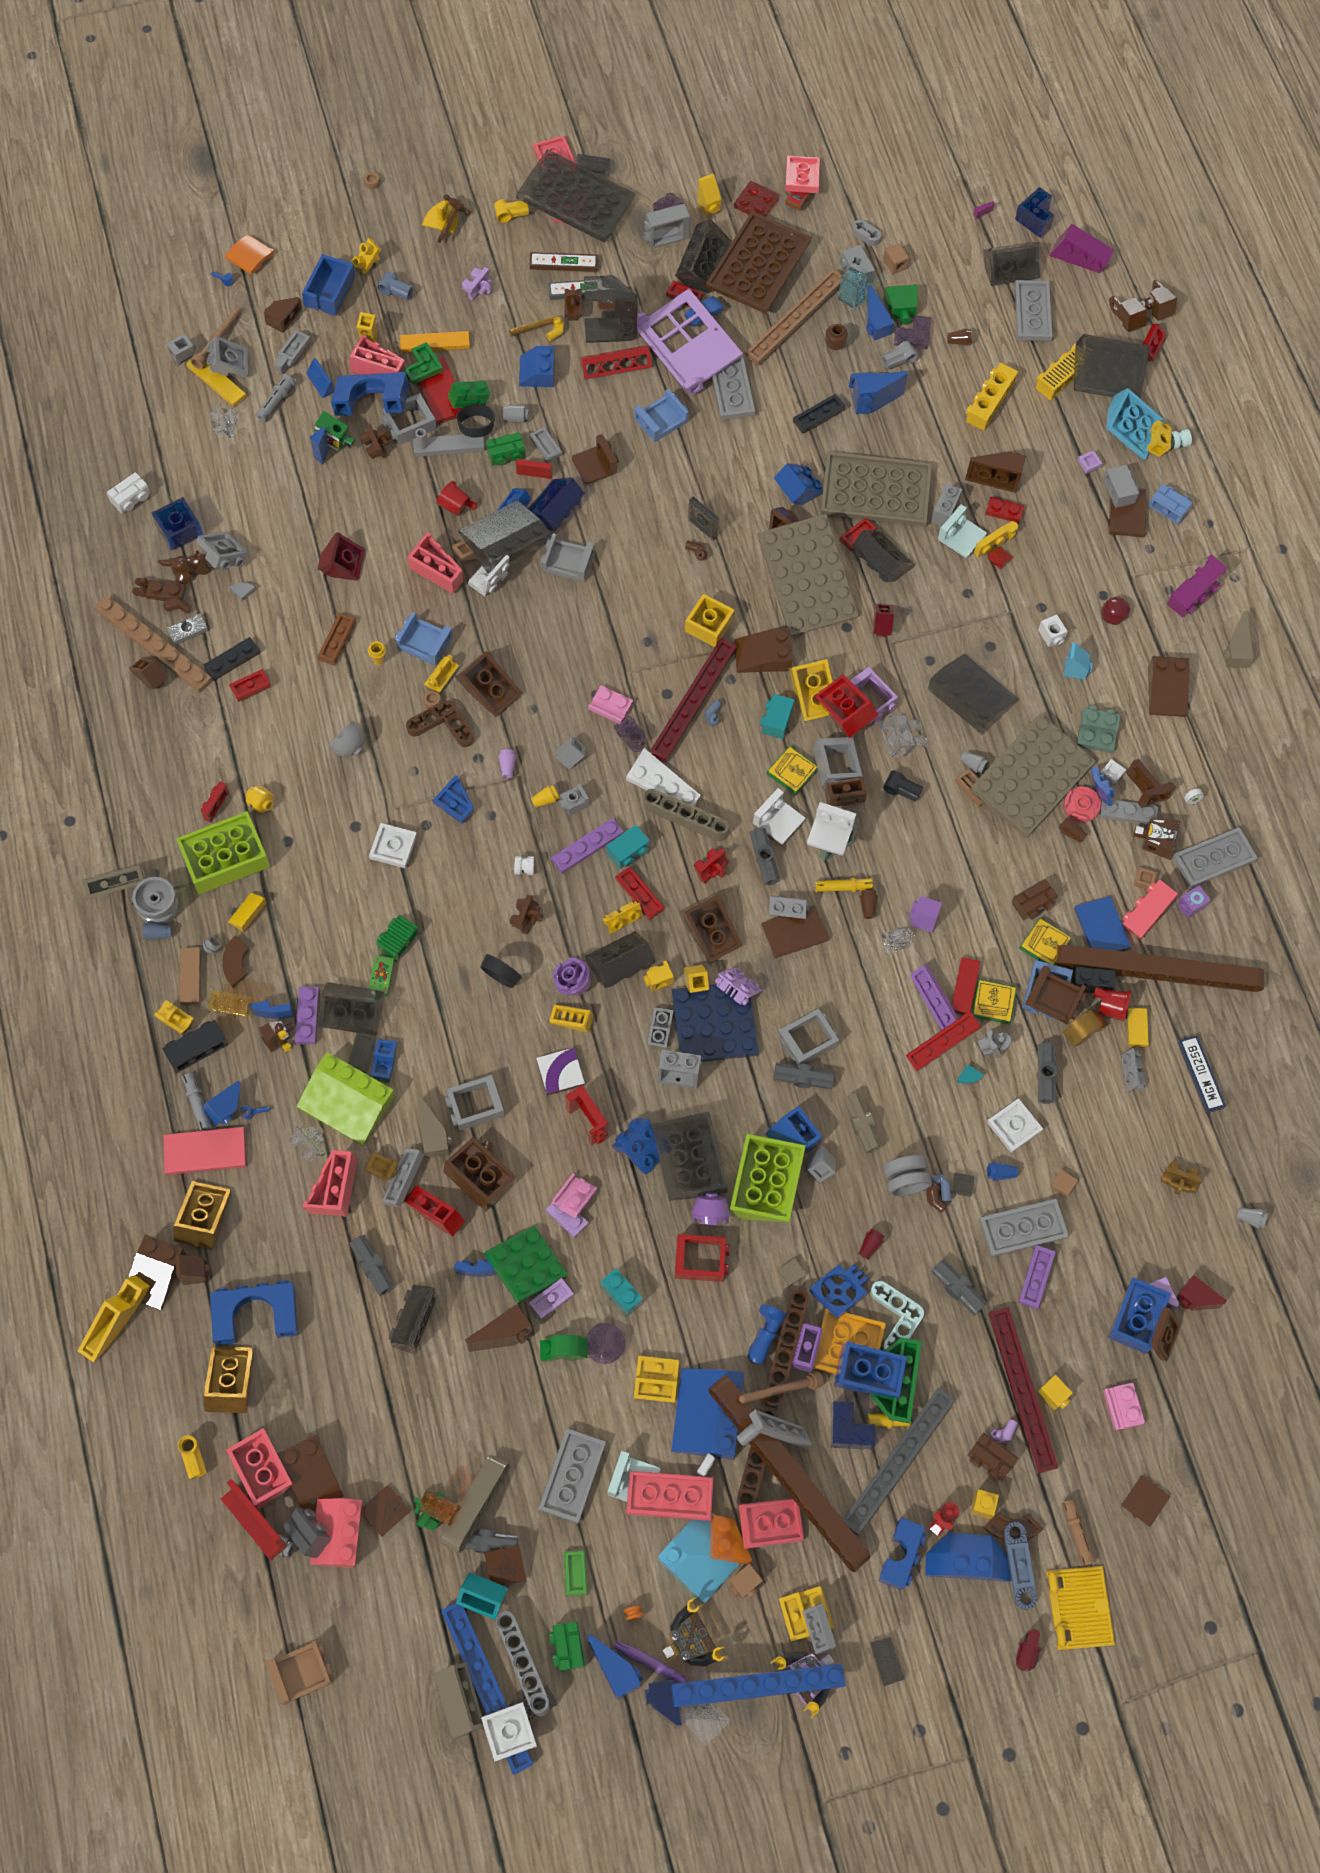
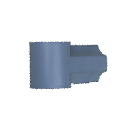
[377,272,414,300]

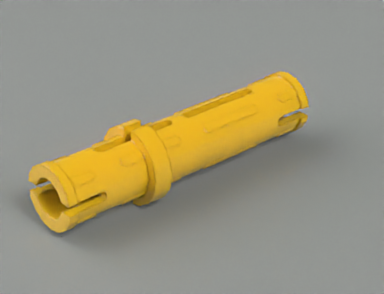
[815,877,873,892]

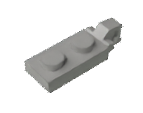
[275,330,311,374]

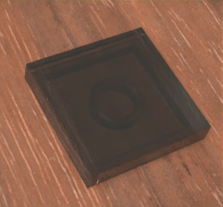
[688,496,719,541]

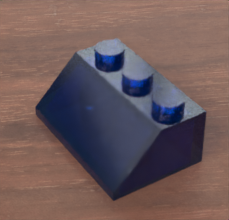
[522,478,585,531]

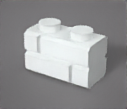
[106,472,151,514]

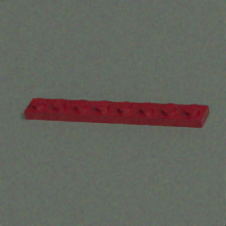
[650,638,737,762]
[988,1307,1058,1474]

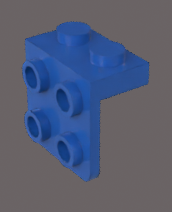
[612,1118,671,1174]

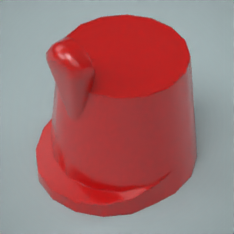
[436,480,477,516]
[1094,988,1131,1022]

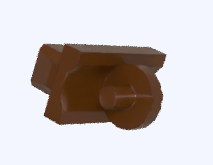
[565,289,582,321]
[360,424,391,459]
[509,895,544,934]

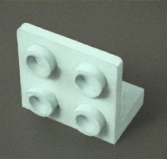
[938,504,987,558]
[608,1451,660,1502]

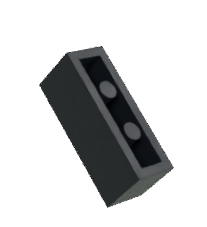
[162,1020,228,1074]

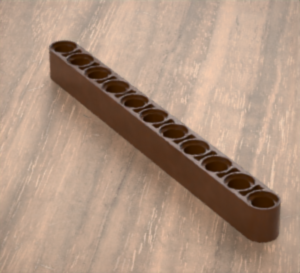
[1056,945,1264,992]
[736,1289,809,1508]
[708,1375,871,1573]

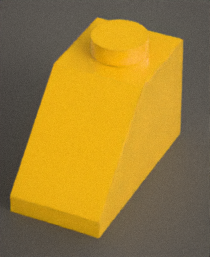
[697,173,721,216]

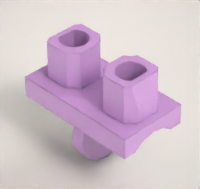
[462,267,492,301]

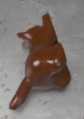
[158,550,211,584]

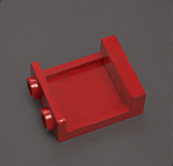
[565,1085,608,1145]

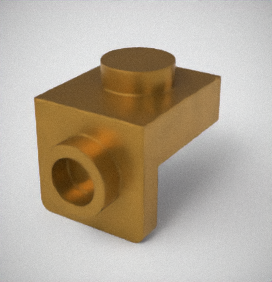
[364,1152,398,1181]

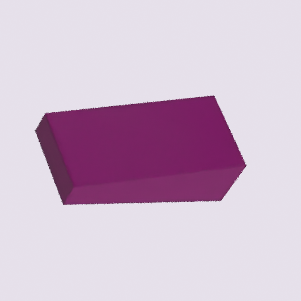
[973,201,995,219]

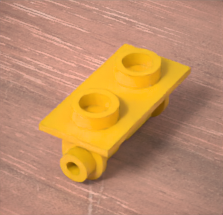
[424,655,459,693]
[602,901,643,934]

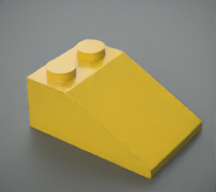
[789,659,833,721]

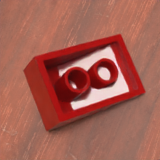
[814,674,879,738]

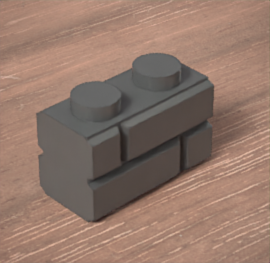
[283,1508,331,1558]

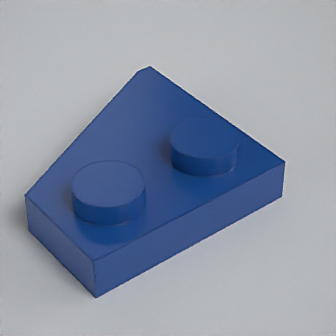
[433,775,474,824]

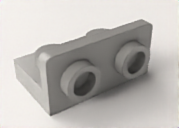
[802,1603,836,1654]

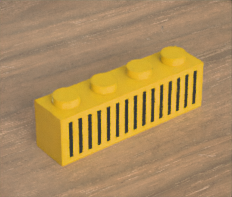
[1035,339,1099,401]

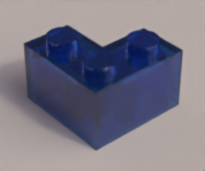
[1015,187,1054,238]
[830,1401,875,1450]

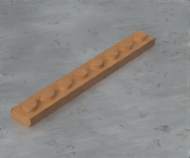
[745,269,846,365]
[94,595,212,693]

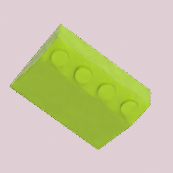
[176,811,270,895]
[296,1052,395,1146]
[730,1134,806,1223]

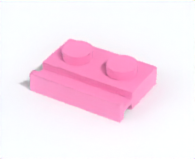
[588,686,633,724]
[551,1173,597,1219]
[1103,1383,1145,1431]

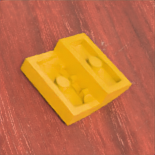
[634,1355,679,1403]
[779,1586,835,1642]

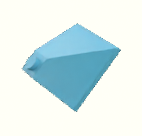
[1106,388,1165,460]
[657,1520,740,1604]

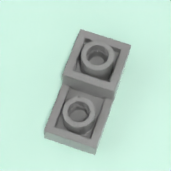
[647,1007,674,1048]

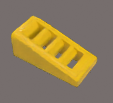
[549,1004,594,1033]

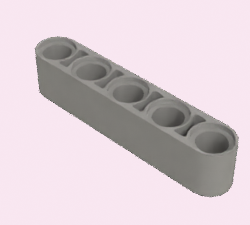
[496,1611,550,1717]

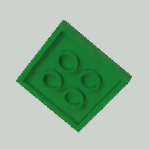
[484,1225,568,1304]

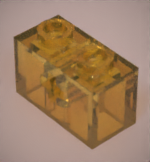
[207,990,253,1016]

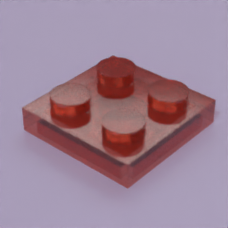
[733,180,779,217]

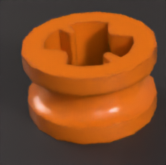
[624,1605,644,1621]

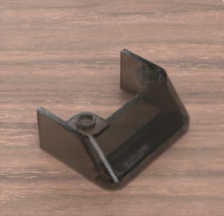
[584,275,638,343]

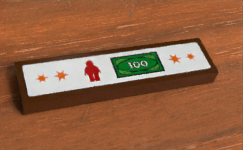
[529,252,598,272]

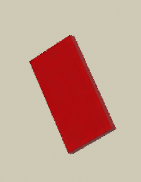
[418,357,461,425]

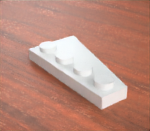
[626,748,700,806]

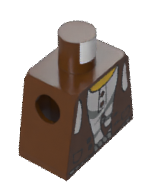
[1133,818,1180,860]

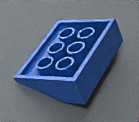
[671,1369,744,1460]

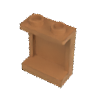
[266,1640,334,1705]

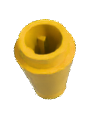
[368,641,386,665]
[531,785,560,808]

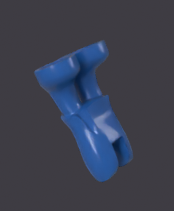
[747,1305,786,1364]

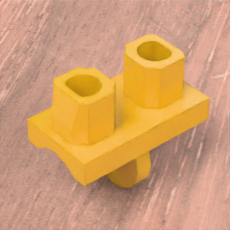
[351,238,381,274]
[154,1000,195,1035]

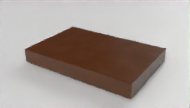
[1109,489,1146,538]
[761,905,829,959]

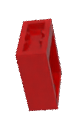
[674,1234,730,1282]

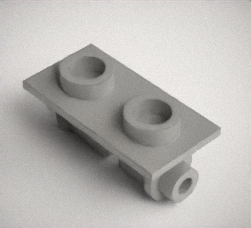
[769,896,810,919]
[1121,1048,1146,1092]

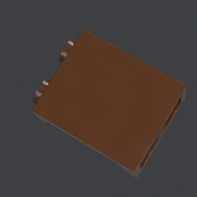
[1025,965,1087,1024]

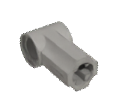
[881,341,918,369]

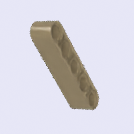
[643,789,729,841]
[440,1455,510,1553]

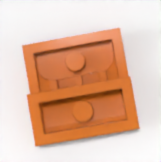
[225,234,274,274]

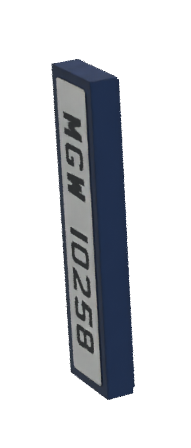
[1177,1035,1226,1114]

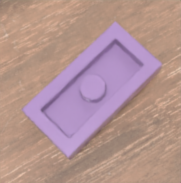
[546,1204,589,1239]
[529,1278,574,1320]

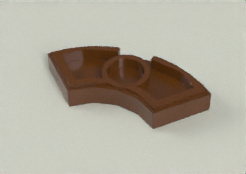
[222,935,249,988]
[983,1512,1044,1540]

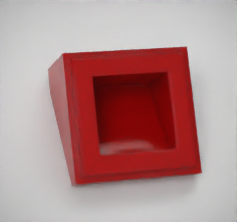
[988,547,1013,569]

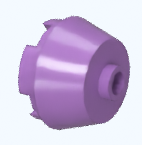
[553,958,591,996]
[691,1193,731,1225]

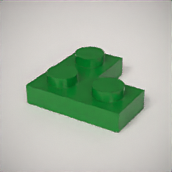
[404,342,443,385]

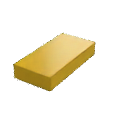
[1126,1008,1149,1047]

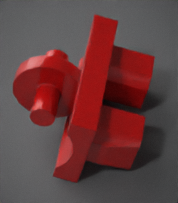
[693,848,729,884]
[929,1502,959,1536]

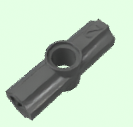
[750,827,781,886]
[1036,1043,1057,1104]
[773,1062,834,1089]
[349,1235,395,1296]
[931,1259,988,1316]
[464,1529,519,1554]

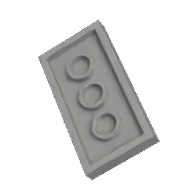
[1014,280,1052,341]
[712,356,755,420]
[1172,827,1258,889]
[979,1199,1069,1257]
[538,1428,606,1524]

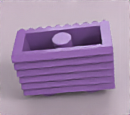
[909,895,942,932]
[792,1324,823,1372]

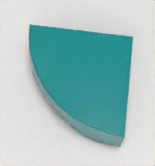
[957,1064,984,1084]

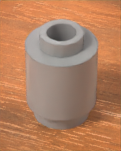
[503,404,529,423]

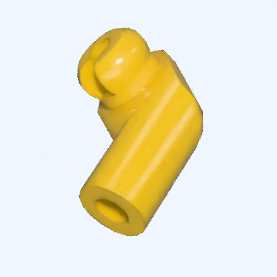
[546,317,565,341]

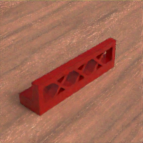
[579,345,652,379]
[220,1479,288,1561]

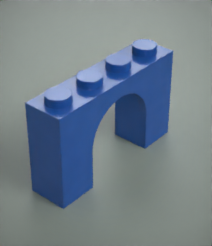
[331,372,409,416]
[210,1280,298,1346]

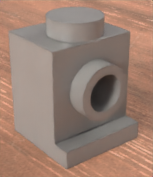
[167,334,196,365]
[559,784,589,816]

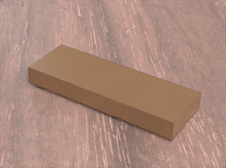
[179,947,201,1005]

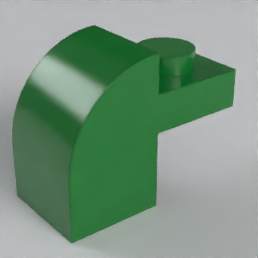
[540,1335,588,1362]

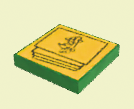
[766,746,818,795]
[1019,918,1072,965]
[972,979,1017,1025]

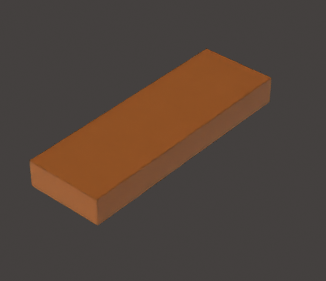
[317,612,356,666]

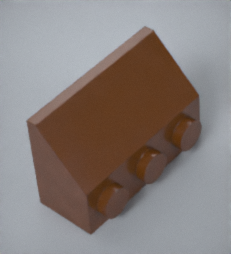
[443,1137,516,1212]

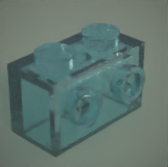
[838,267,868,309]

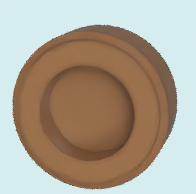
[363,172,380,189]
[423,691,442,709]

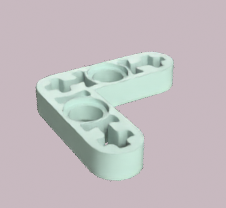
[870,1281,924,1351]

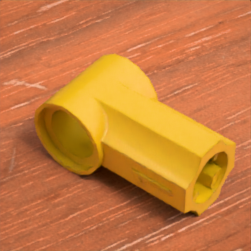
[494,199,529,223]
[178,1435,207,1480]

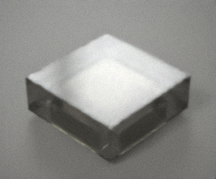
[951,1173,975,1197]

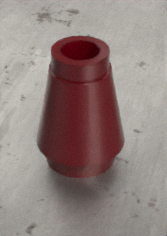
[858,1228,885,1260]

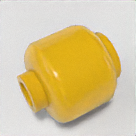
[246,785,274,813]

